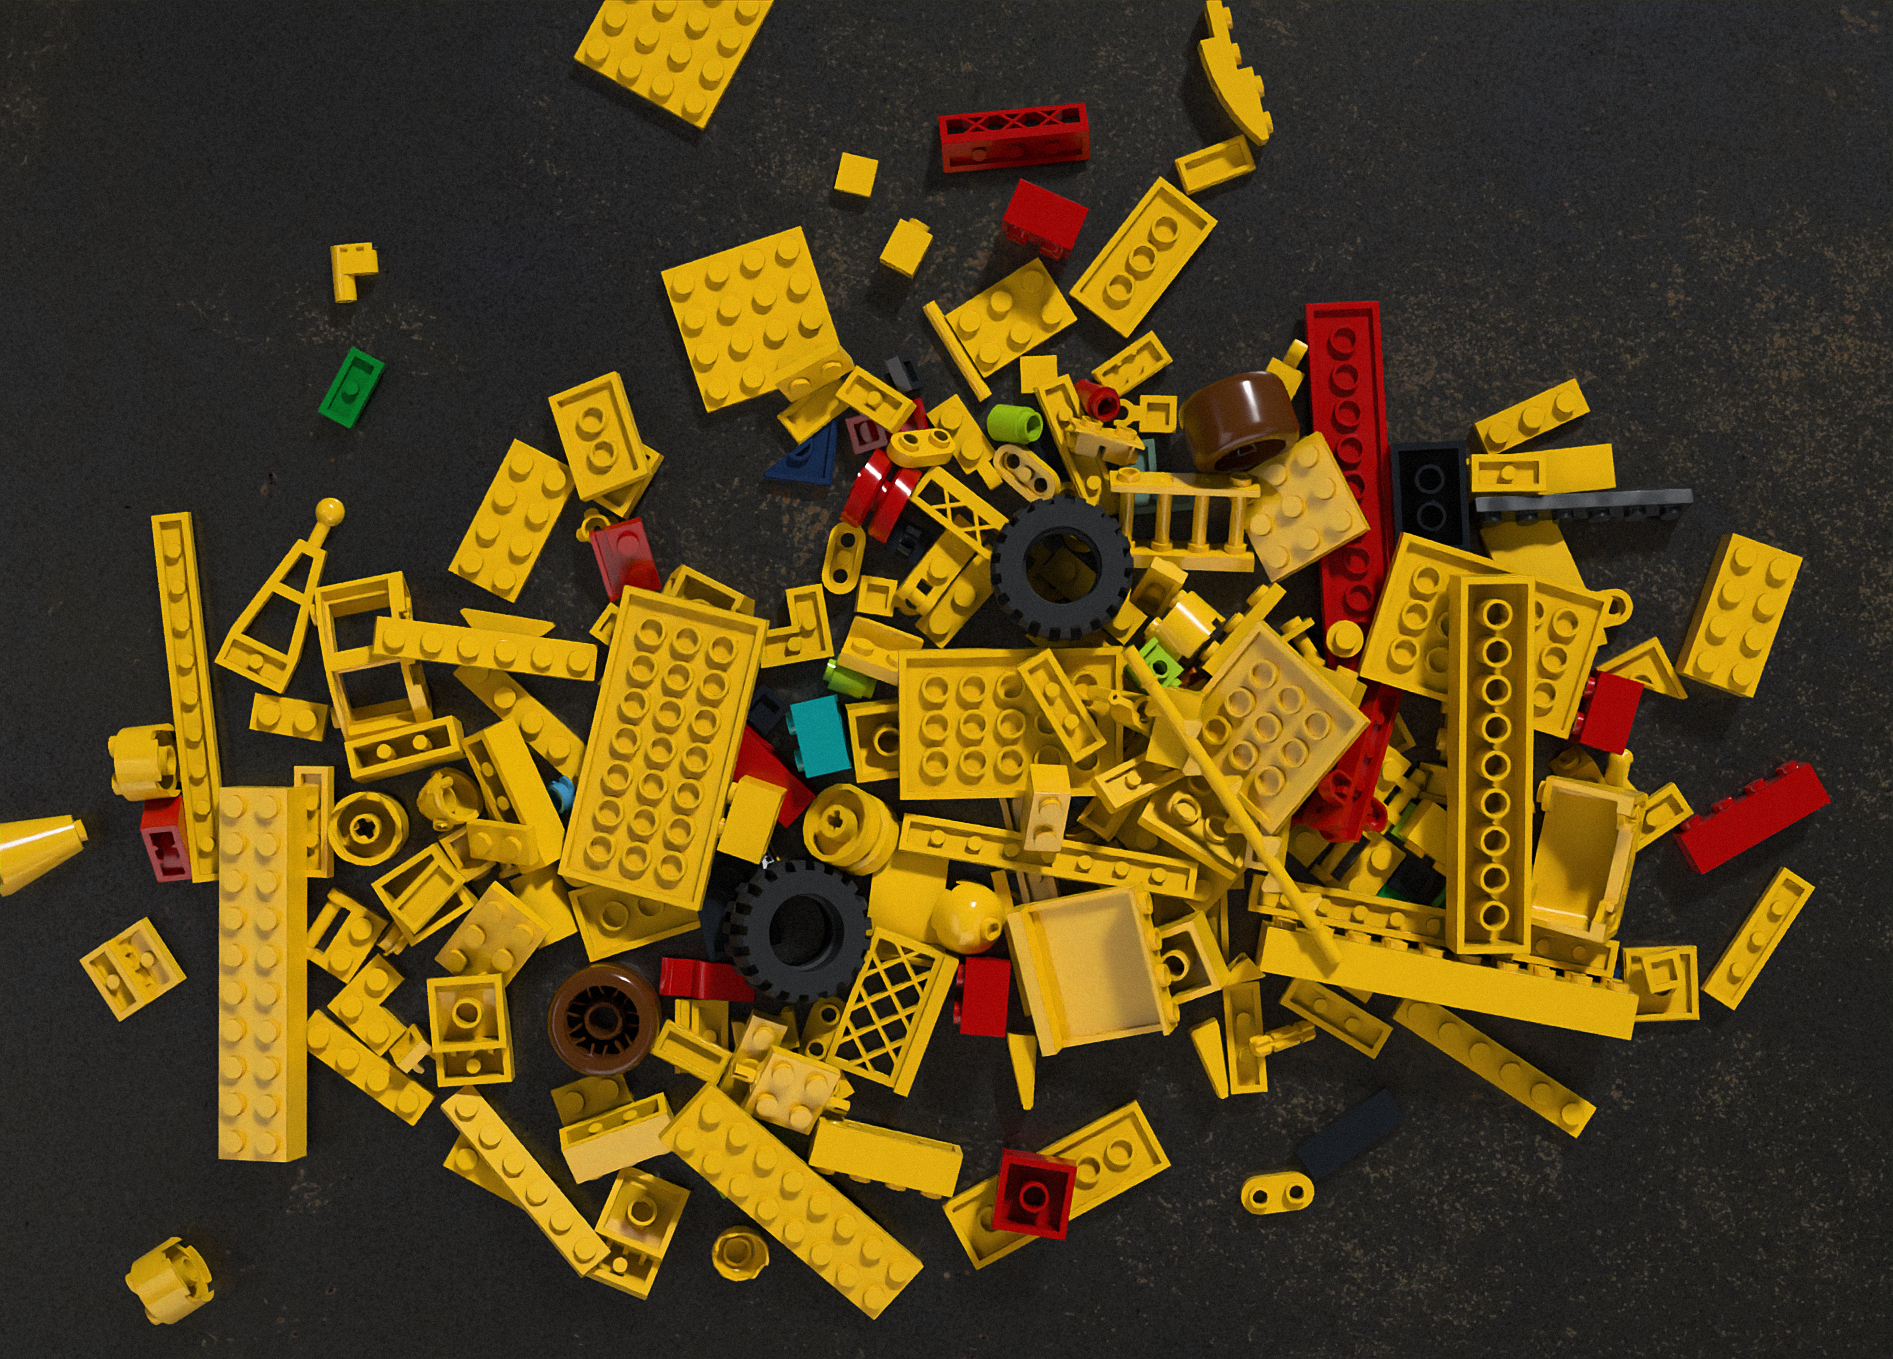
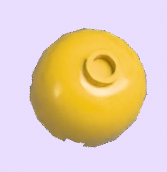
[931,879,1005,955]

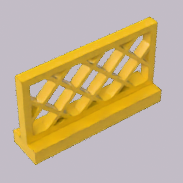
[824,926,959,1097]

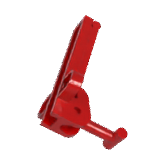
[1290,677,1403,843]

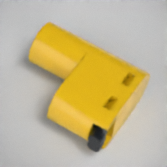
[330,243,379,303]

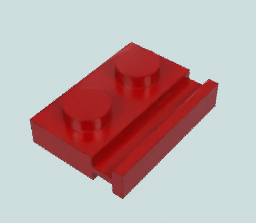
[589,517,662,602]

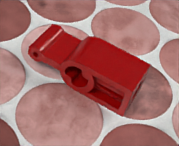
[659,957,757,1003]

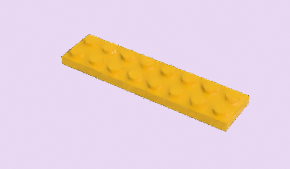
[658,1081,924,1320]

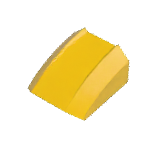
[661,564,755,616]

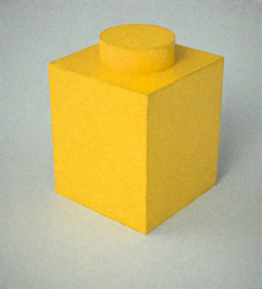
[880,218,933,279]

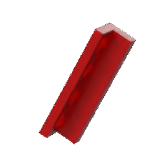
[938,102,1090,173]

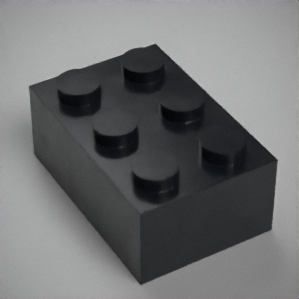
[1388,440,1471,552]

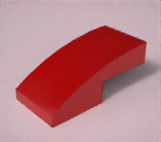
[845,398,930,455]

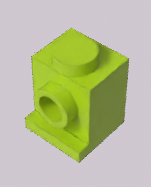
[1123,637,1184,696]

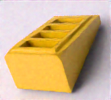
[1188,1017,1229,1099]
[1007,1030,1037,1110]

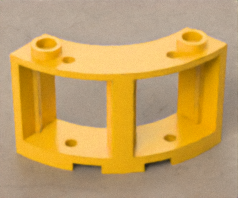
[310,571,433,742]

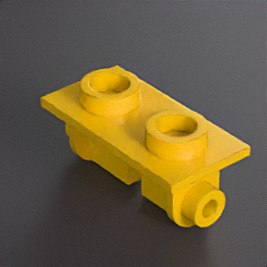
[1064,415,1145,467]

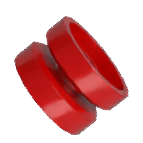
[839,448,923,544]

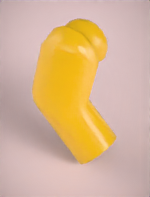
[1604,748,1637,791]

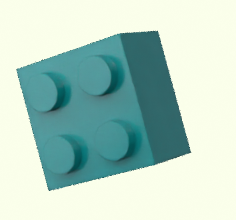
[786,694,854,778]

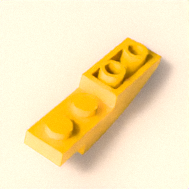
[1197,0,1273,146]

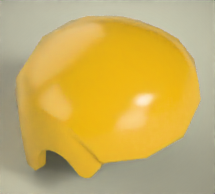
[711,1225,769,1282]

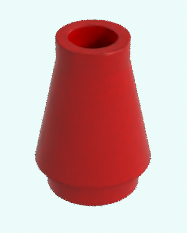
[1074,379,1121,421]

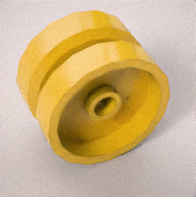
[803,783,899,876]

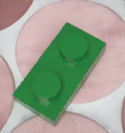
[317,347,387,430]

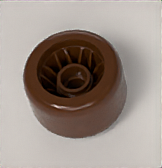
[1178,371,1300,475]
[547,962,662,1077]

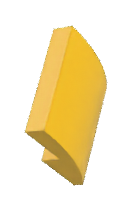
[79,917,187,1022]

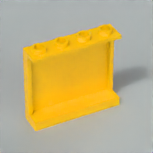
[1006,881,1180,1057]

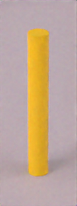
[922,300,993,402]

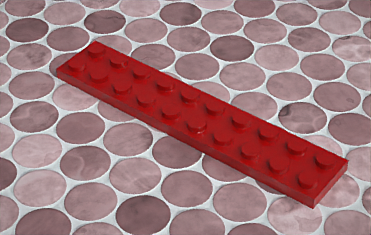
[1303,301,1394,672]

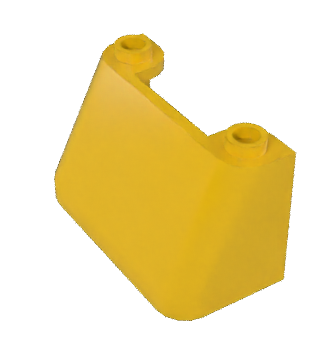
[1531,775,1648,943]

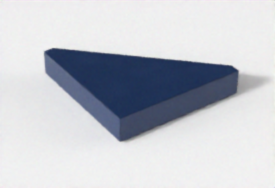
[763,418,840,487]

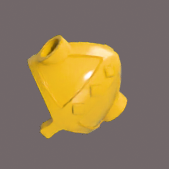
[416,767,484,831]

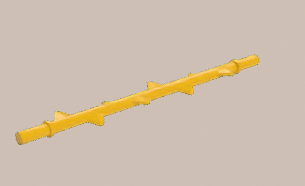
[1121,645,1344,965]

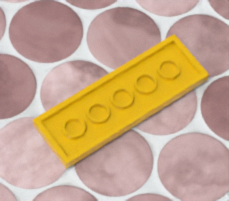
[942,1099,1171,1271]

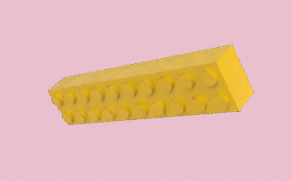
[1446,574,1536,954]
[219,786,307,1162]
[1254,915,1639,1040]

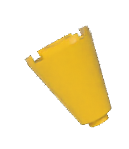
[0,815,88,897]

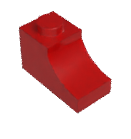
[140,795,192,883]

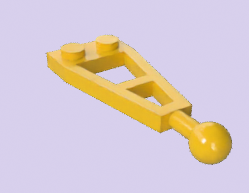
[214,498,345,694]

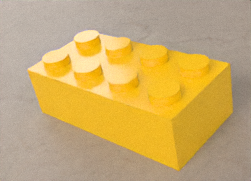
[1674,533,1803,698]

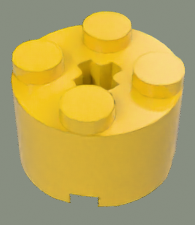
[1143,589,1226,674]
[108,723,181,802]
[328,790,409,866]
[125,1237,214,1325]

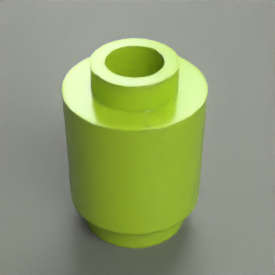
[986,404,1043,444]
[823,653,878,699]

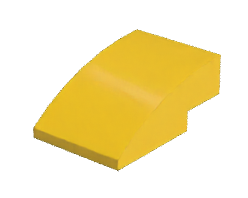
[865,821,949,946]
[427,973,515,1087]
[584,1167,691,1301]

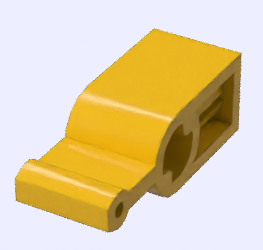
[1086,685,1156,738]

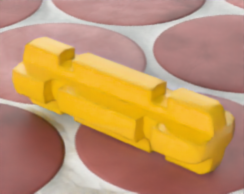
[1248,1020,1316,1057]

